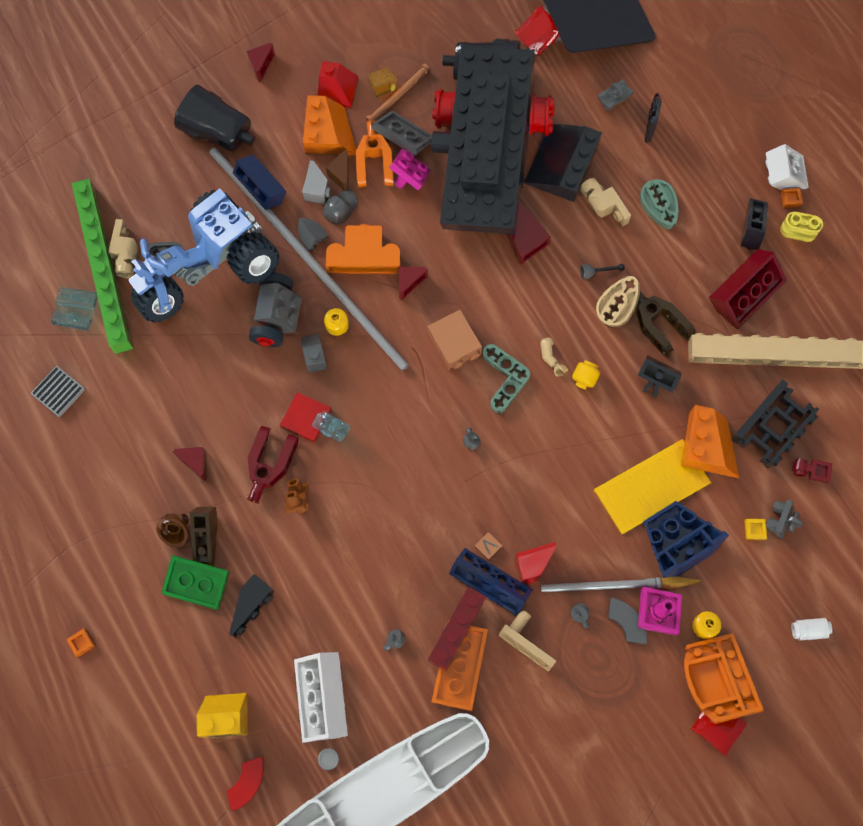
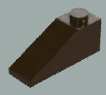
[190,507,217,566]

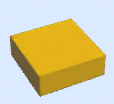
[744,519,767,540]

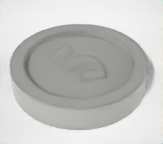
[318,748,339,770]

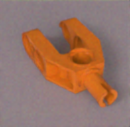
[356,120,394,188]

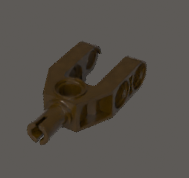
[633,287,696,356]

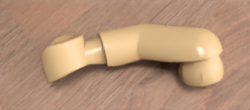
[540,337,568,376]

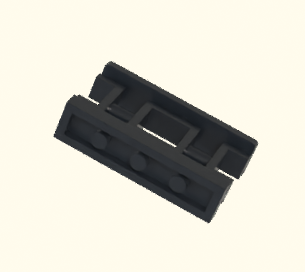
[732,379,819,469]

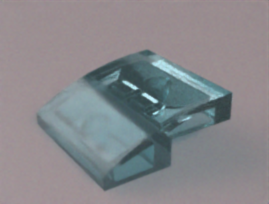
[51,287,98,330]

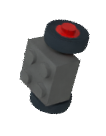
[249,272,302,347]

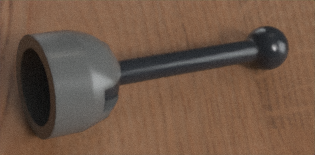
[580,264,625,279]

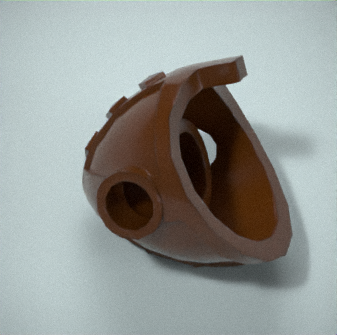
[156,513,189,548]

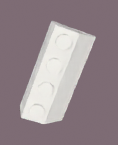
[294,652,348,743]

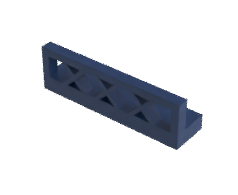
[449,548,533,616]

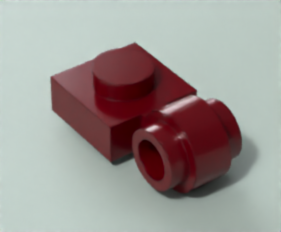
[792,459,833,483]

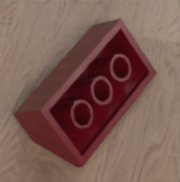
[709,249,787,329]

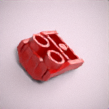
[514,5,560,56]
[690,712,747,757]

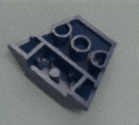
[643,501,729,578]

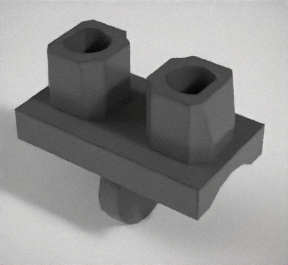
[597,79,634,111]
[766,499,803,539]

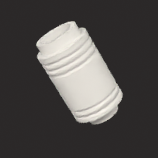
[791,618,832,641]

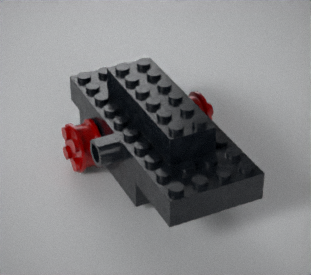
[431,46,555,235]

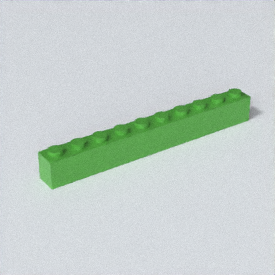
[71,179,133,354]

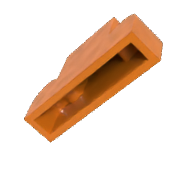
[326,224,401,274]

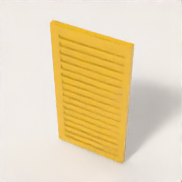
[594,439,711,535]

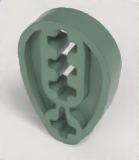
[639,179,679,229]

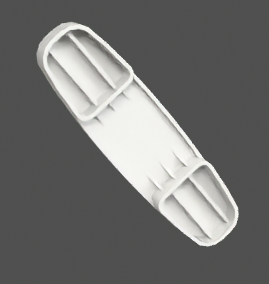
[277,713,489,826]

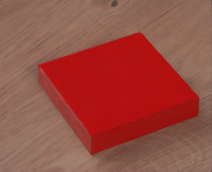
[280,392,332,443]

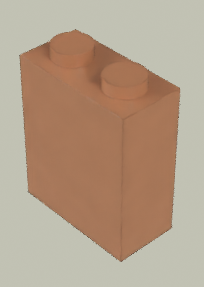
[427,310,482,370]

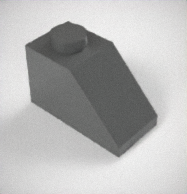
[301,333,327,373]

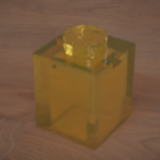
[368,66,397,98]

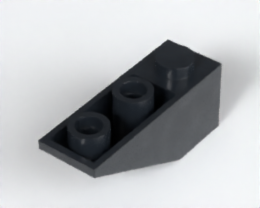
[229,574,275,638]

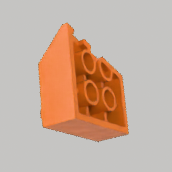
[303,95,356,156]
[681,405,739,478]

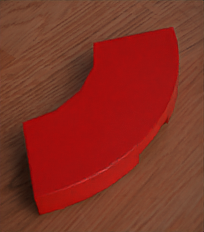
[226,757,264,812]

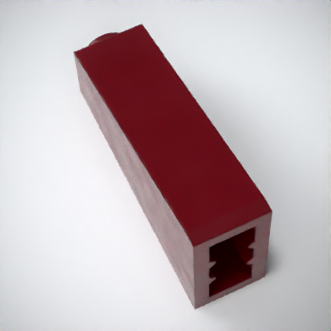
[506,201,551,265]

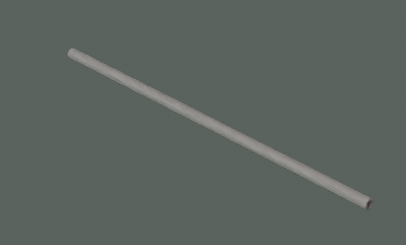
[209,148,409,371]

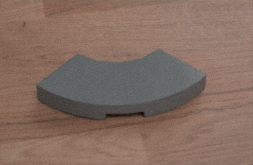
[608,598,647,645]

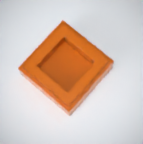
[781,188,803,208]
[66,628,95,657]

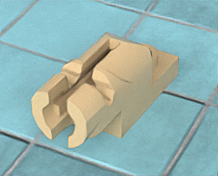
[580,178,631,227]
[108,219,139,279]

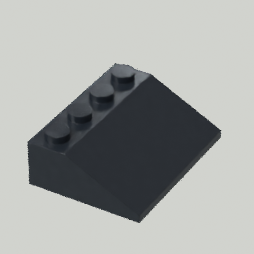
[524,124,602,202]

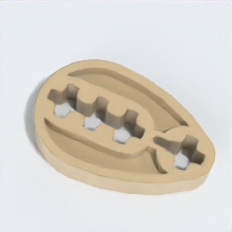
[596,276,640,327]

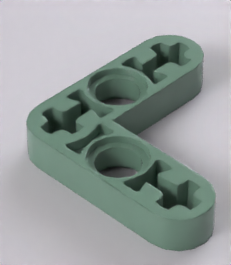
[483,344,530,414]

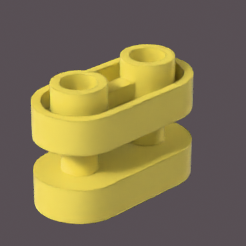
[780,212,823,242]

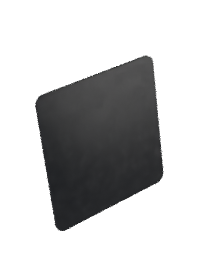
[543,0,656,53]

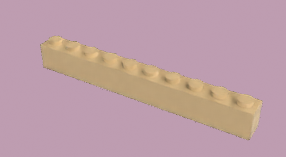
[688,333,863,369]

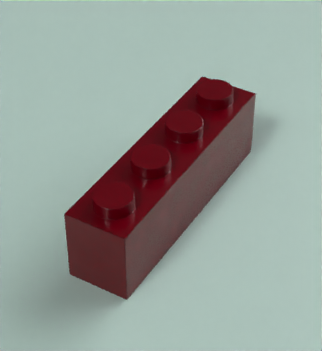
[428,587,486,672]

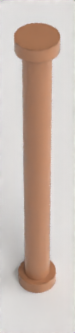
[365,63,431,125]

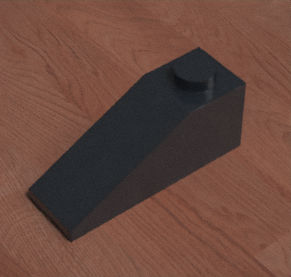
[740,198,768,250]

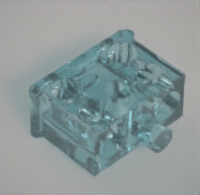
[312,411,351,442]

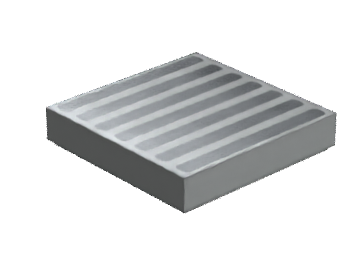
[30,366,86,418]

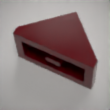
[247,43,275,82]
[399,267,428,300]
[173,447,207,481]

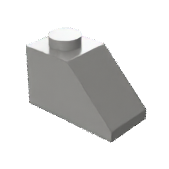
[302,160,331,204]

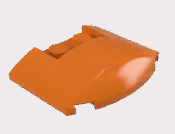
[684,633,764,723]

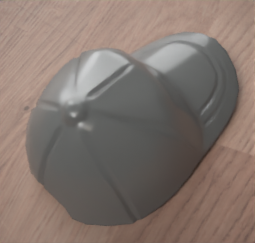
[323,190,358,224]

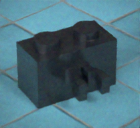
[638,355,682,398]

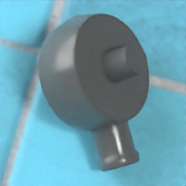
[463,428,481,450]
[571,603,590,628]
[383,629,406,651]

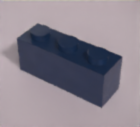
[233,155,286,210]

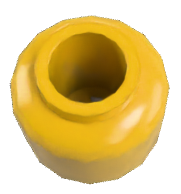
[324,308,349,336]
[572,360,600,390]
[692,611,721,639]

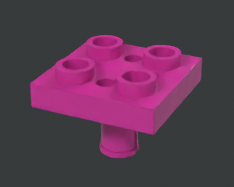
[390,148,431,190]
[638,587,682,636]

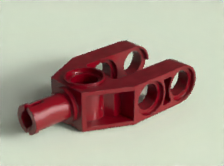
[247,426,299,504]

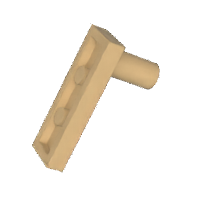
[499,610,556,672]

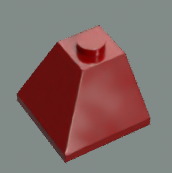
[317,61,358,108]
[514,542,557,585]

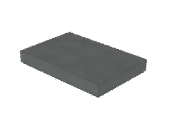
[371,111,432,155]

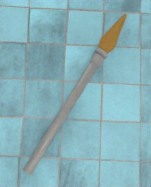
[541,576,701,592]

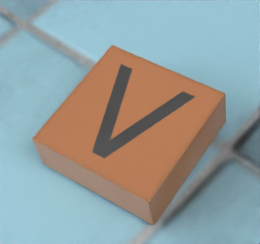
[474,532,502,561]

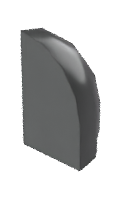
[298,218,329,251]

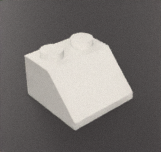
[766,144,809,190]

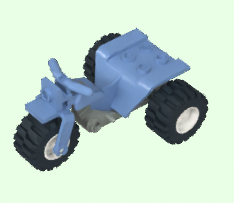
[129,188,280,323]

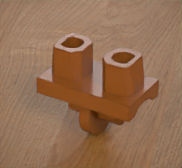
[285,478,309,515]

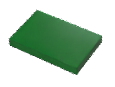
[161,555,230,610]

